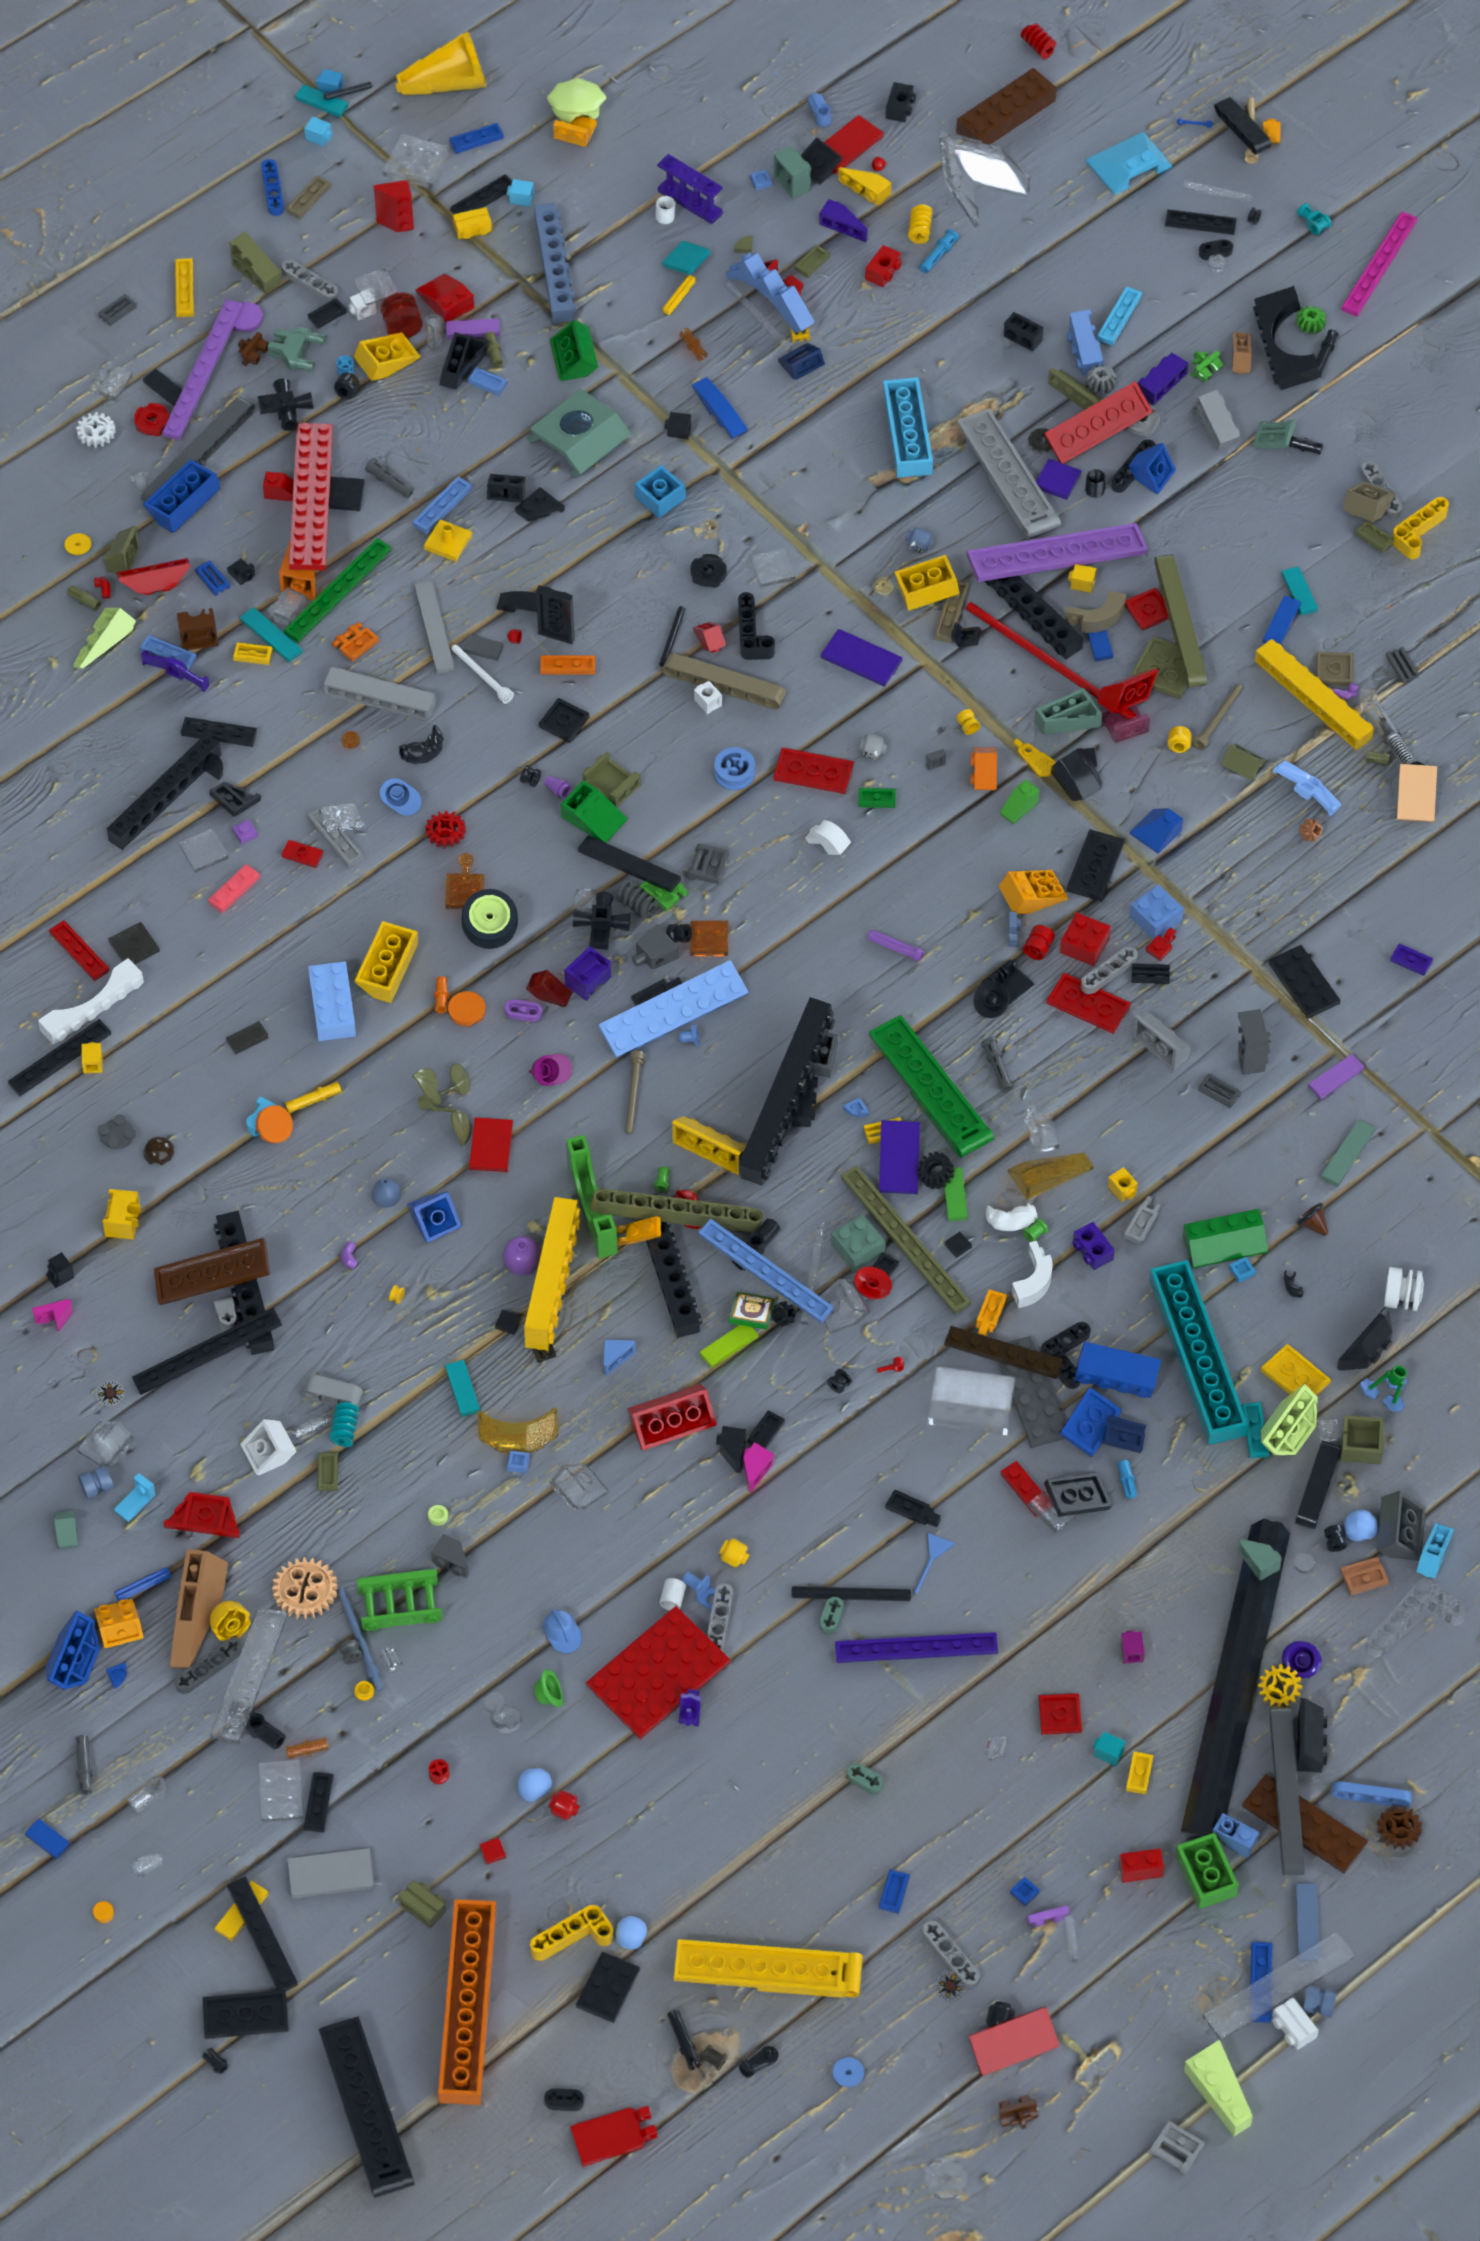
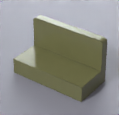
[1221,743,1267,780]

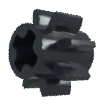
[772,1301,796,1327]

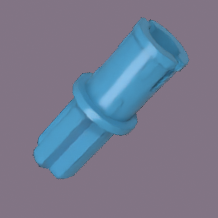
[1117,1460,1137,1499]

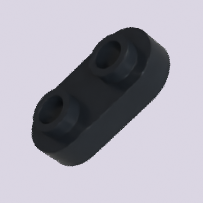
[1199,239,1233,260]

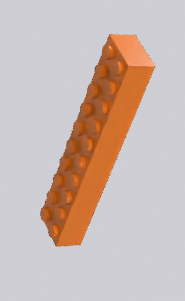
[438,1899,497,2105]

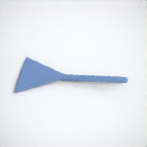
[914,1533,955,1594]

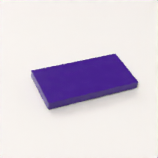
[821,628,902,687]
[879,1120,920,1194]

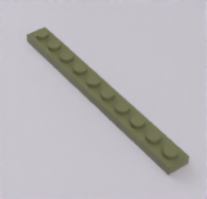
[841,1165,971,1315]

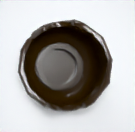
[143,1137,174,1165]

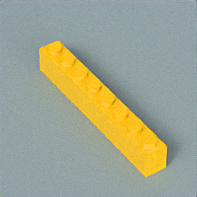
[1255,639,1374,751]

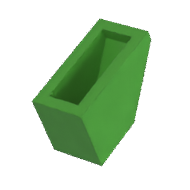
[1000,779,1039,824]

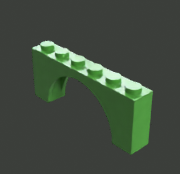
[566,1135,618,1259]

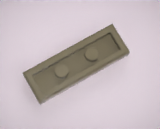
[286,176,331,220]

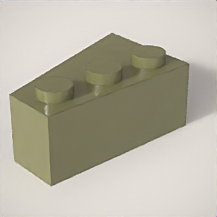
[229,231,282,294]

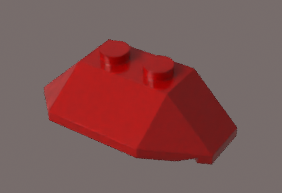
[117,558,190,595]

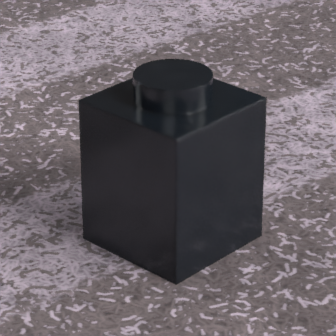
[664,412,691,439]

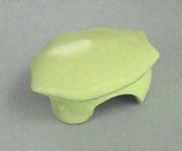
[547,78,607,123]

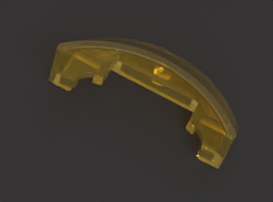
[478,1407,558,1454]

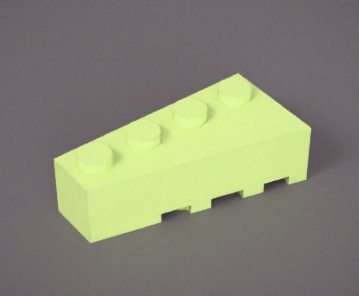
[1184,2039,1253,2136]

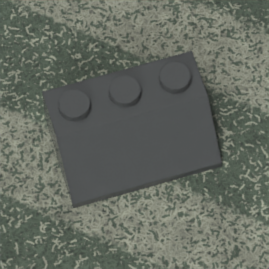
[1377,1491,1426,1561]

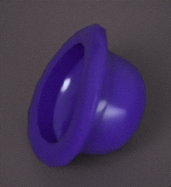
[1282,1641,1322,1679]

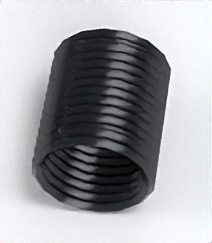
[1085,469,1106,498]

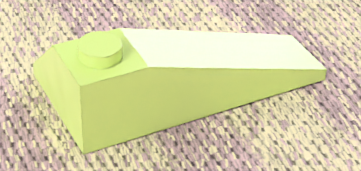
[73,608,136,668]

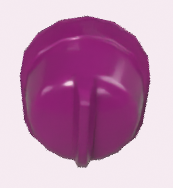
[529,1054,572,1086]

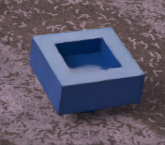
[1010,1877,1040,1907]

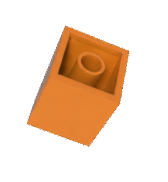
[279,541,317,601]

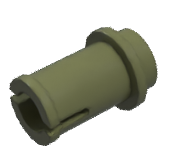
[1366,751,1390,766]

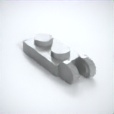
[1124,1196,1163,1246]

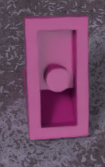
[32,1299,73,1332]

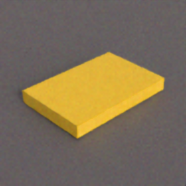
[1260,1343,1331,1396]

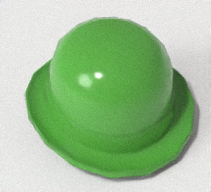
[534,1669,563,1708]

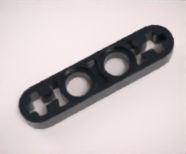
[1111,439,1156,493]

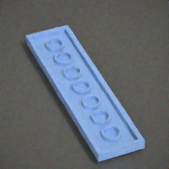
[598,960,749,1059]

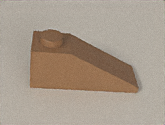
[1232,332,1252,374]

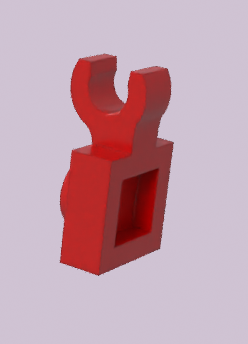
[1146,927,1176,961]

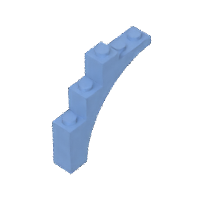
[725,252,815,333]

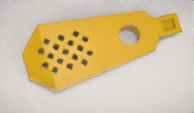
[1013,738,1056,777]

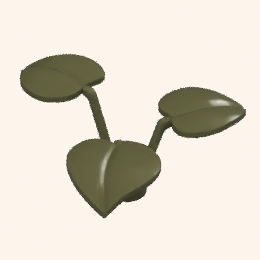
[412,1063,471,1146]

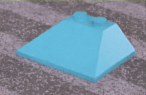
[1086,131,1172,195]

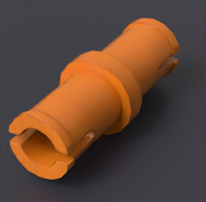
[434,976,449,1014]

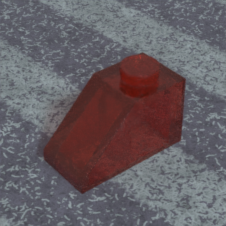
[526,970,572,1007]

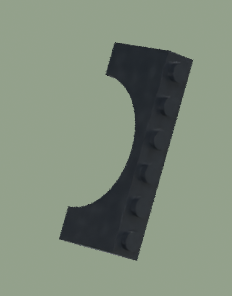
[1253,286,1321,390]

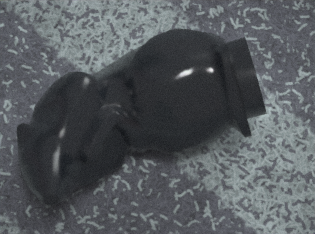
[399,725,444,764]

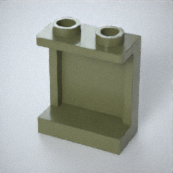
[583,752,641,807]

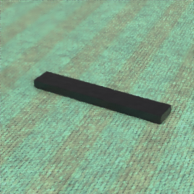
[578,835,681,893]
[8,1019,111,1096]

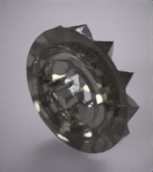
[1028,428,1052,453]

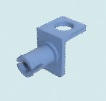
[682,1571,725,1612]

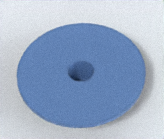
[833,2057,864,2087]

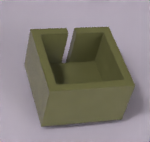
[1340,1415,1384,1464]

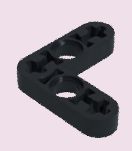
[1041,1322,1091,1389]

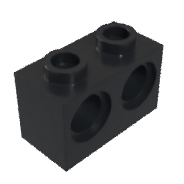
[1003,312,1043,352]
[487,474,526,503]

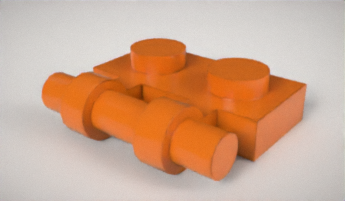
[331,622,379,662]

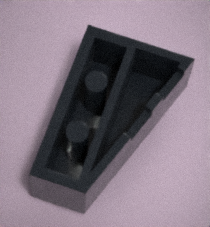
[439,332,489,390]

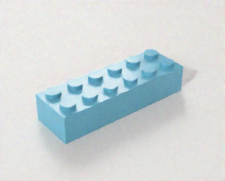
[883,377,933,478]

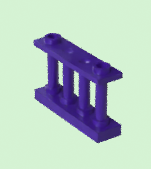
[657,154,723,224]

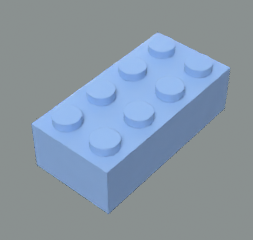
[308,961,356,1041]

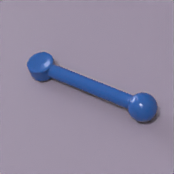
[1177,118,1213,128]

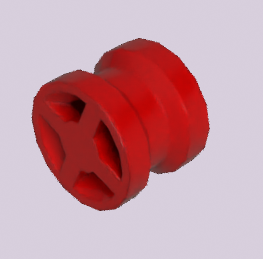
[428,1759,450,1785]

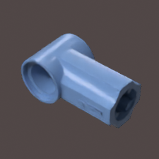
[807,92,831,127]

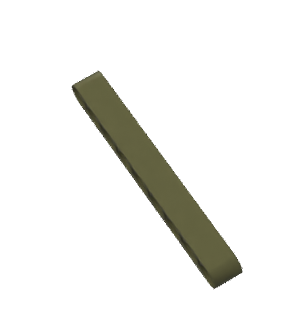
[1154,554,1207,688]
[590,1188,763,1233]

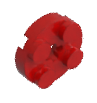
[134,403,170,436]

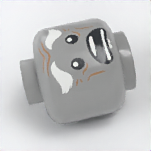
[858,734,887,760]

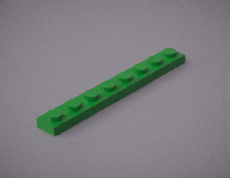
[284,538,391,643]

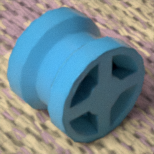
[336,355,355,376]

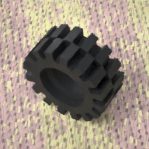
[917,1152,955,1189]

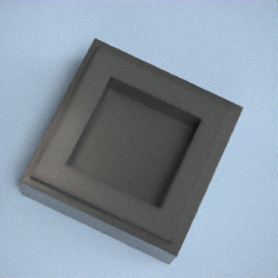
[926,749,946,770]

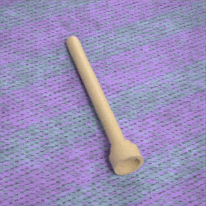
[1245,97,1259,163]

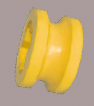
[389,1284,405,1304]

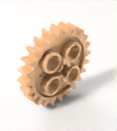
[272,1557,338,1619]

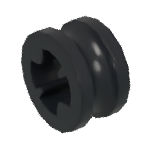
[1247,207,1262,225]

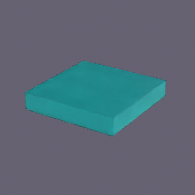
[662,240,711,275]

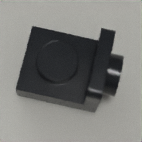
[227,559,255,585]

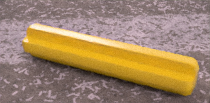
[662,275,696,315]

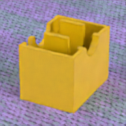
[102,1189,141,1240]

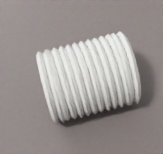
[656,196,675,224]
[659,1578,686,1610]

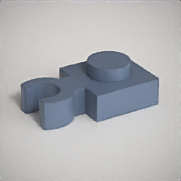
[1009,912,1021,947]

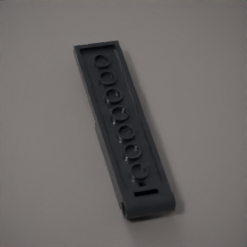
[319,2016,415,2198]

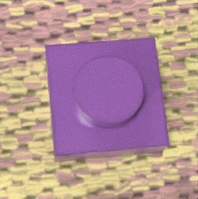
[232,820,258,844]

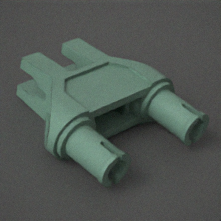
[268,327,327,372]

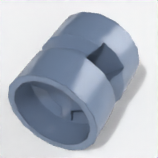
[78,1465,114,1499]
[1303,1985,1337,2018]

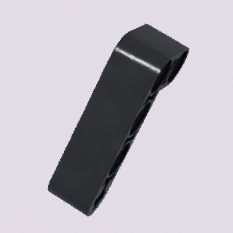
[738,592,775,660]

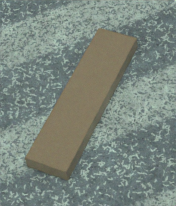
[934,581,970,644]

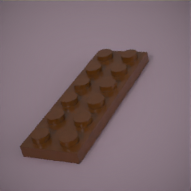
[154,1238,270,1305]
[1242,1774,1368,1874]

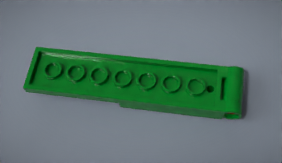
[869,1015,994,1158]

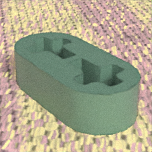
[820,1597,844,1635]
[847,1763,883,1794]

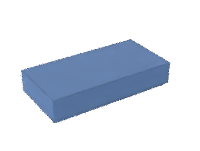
[468,367,507,396]

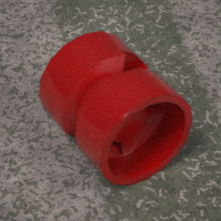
[1023,925,1055,961]

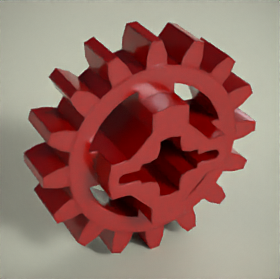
[425,810,466,849]

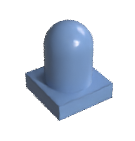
[678,1025,700,1046]

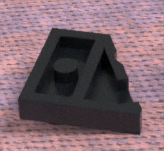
[515,487,565,522]
[209,782,261,817]

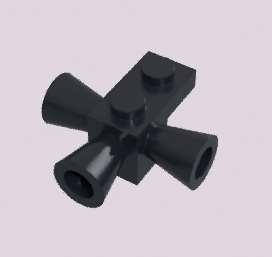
[257,378,314,431]
[573,892,631,950]

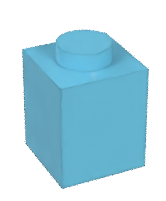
[304,117,333,147]
[507,179,534,207]

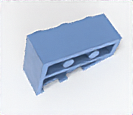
[1066,309,1103,376]

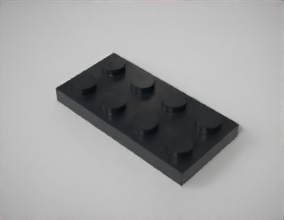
[536,585,575,645]
[1066,829,1125,902]
[1268,945,1340,1019]
[202,1990,289,2039]

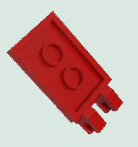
[570,2106,658,2167]

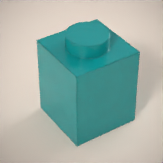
[1092,1731,1126,1767]

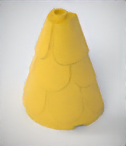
[395,31,487,95]

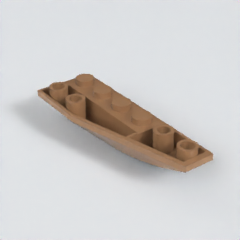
[170,1549,228,1669]

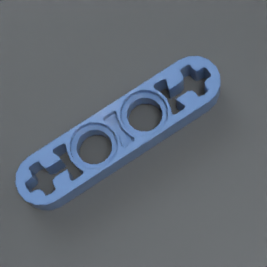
[1331,1781,1412,1807]

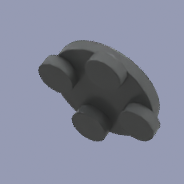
[98,1114,136,1149]

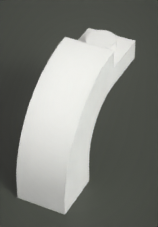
[1012,1241,1052,1309]

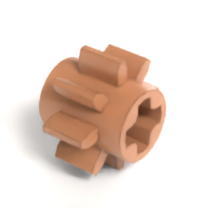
[1299,819,1322,841]

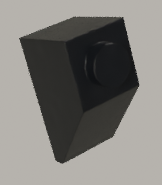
[716,1426,746,1473]

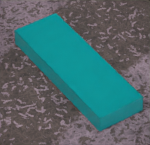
[295,84,348,118]
[1281,566,1318,616]
[445,1360,480,1417]
[1241,1402,1270,1459]

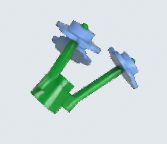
[1360,1365,1407,1412]

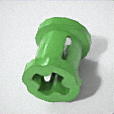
[1022,1218,1048,1242]

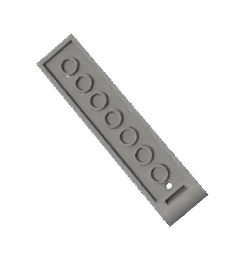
[957,408,1061,539]

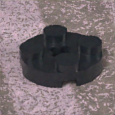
[690,554,727,588]

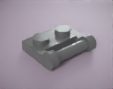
[686,844,729,884]

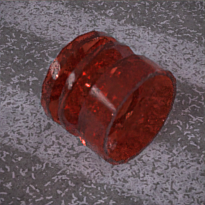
[380,292,423,338]

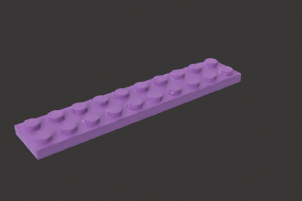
[966,523,1148,582]

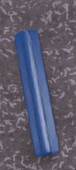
[114,1567,171,1602]

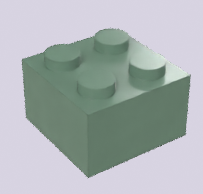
[774,146,811,199]
[831,1214,886,1272]

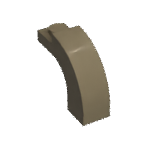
[1065,591,1126,633]

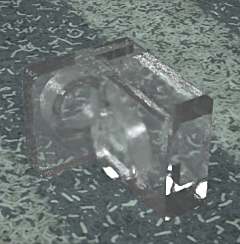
[572,887,596,913]

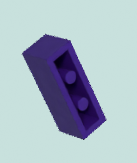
[1138,352,1188,405]

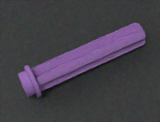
[867,930,924,962]

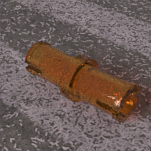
[679,328,708,361]
[285,1737,328,1759]

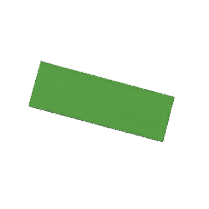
[944,1167,967,1221]

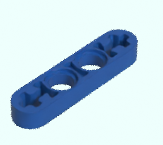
[261,159,284,216]

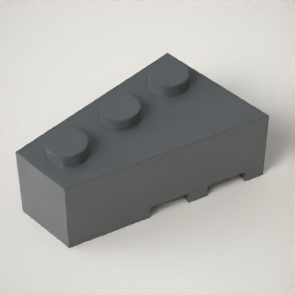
[1238,1009,1271,1075]

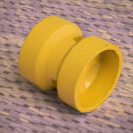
[956,709,981,735]

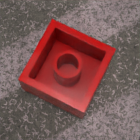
[1060,912,1111,966]

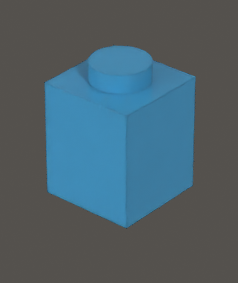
[316,69,344,93]

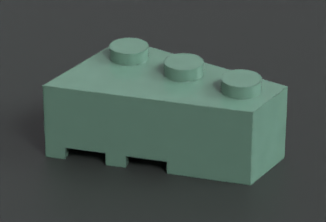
[1035,688,1102,735]

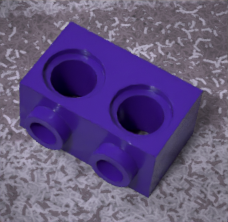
[1072,1222,1114,1270]

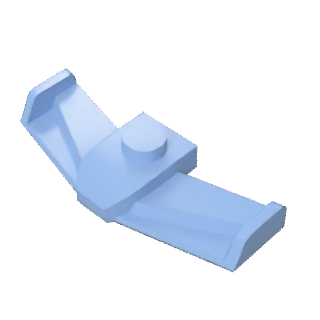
[1272,760,1341,817]

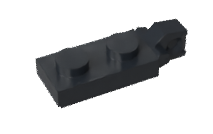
[631,977,682,1006]
[885,1490,941,1527]

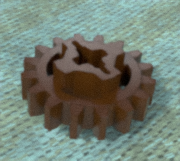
[1377,1805,1422,1850]

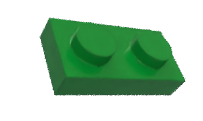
[858,788,896,808]

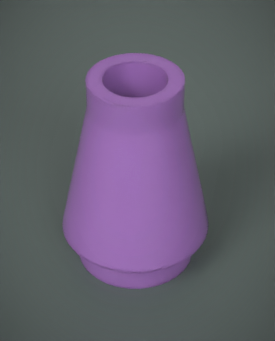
[544,776,572,799]

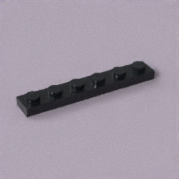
[227,1876,298,1991]

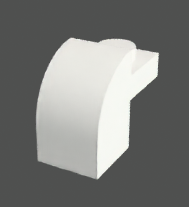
[805,820,851,855]

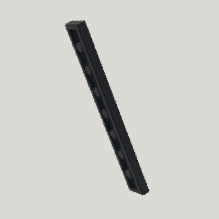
[132,1307,282,1395]

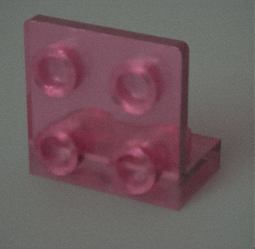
[1102,705,1150,743]

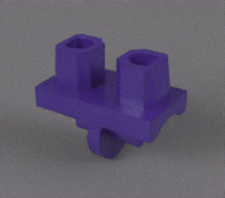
[679,1689,702,1727]

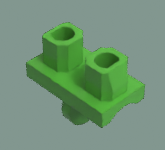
[1190,350,1224,382]

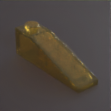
[1008,1152,1094,1200]

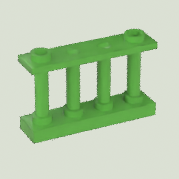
[356,1569,443,1631]

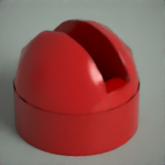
[871,156,886,171]
[507,629,522,644]

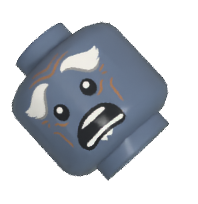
[905,527,933,553]

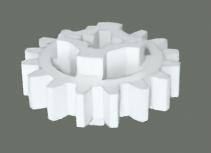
[76,412,116,448]

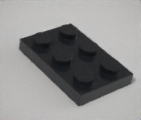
[1044,1472,1112,1517]
[576,1952,640,2023]

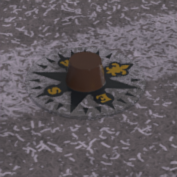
[936,1971,966,2002]

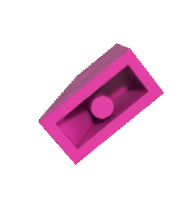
[742,1442,774,1492]

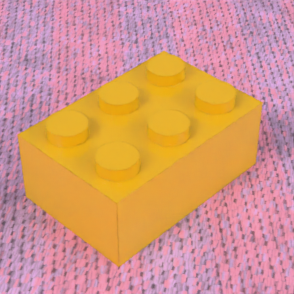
[894,555,960,611]

